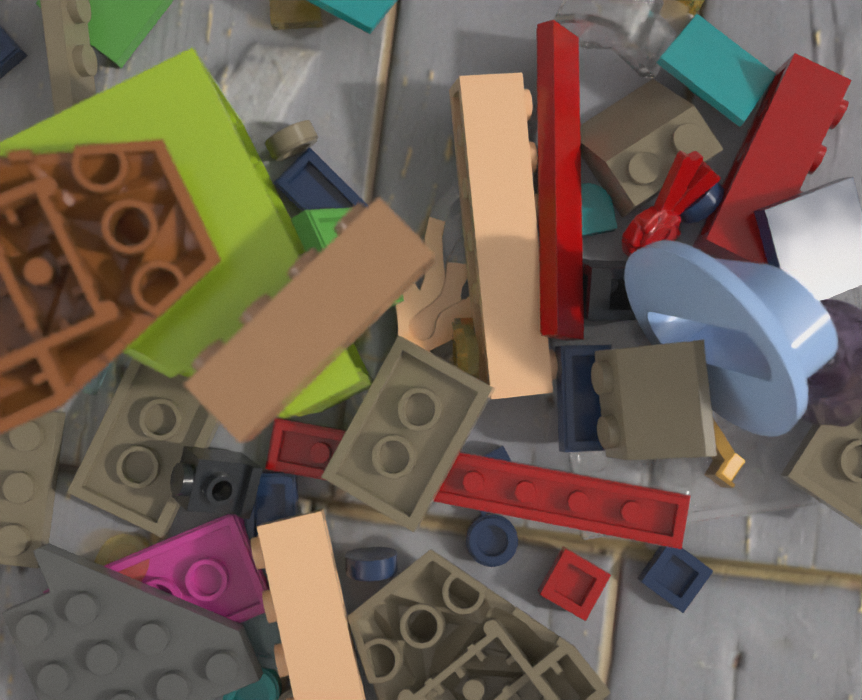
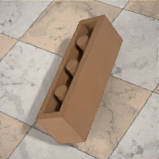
[183,197,435,443]

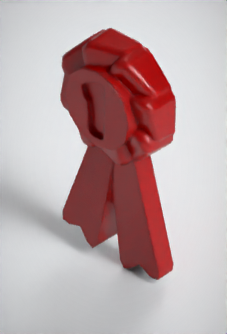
[621,151,721,257]

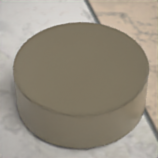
[264,120,318,162]

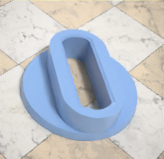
[624,240,838,437]

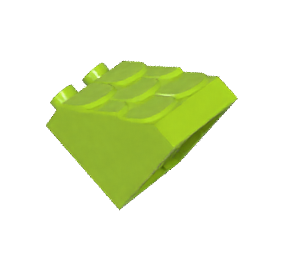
[0,47,373,418]

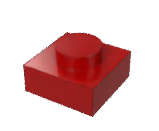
[537,546,611,621]

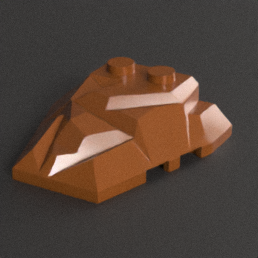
[0,139,221,435]

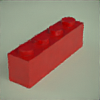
[692,53,852,265]

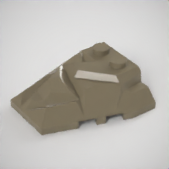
[347,549,611,700]

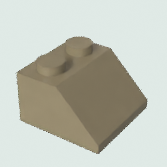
[580,79,723,218]
[591,340,717,460]

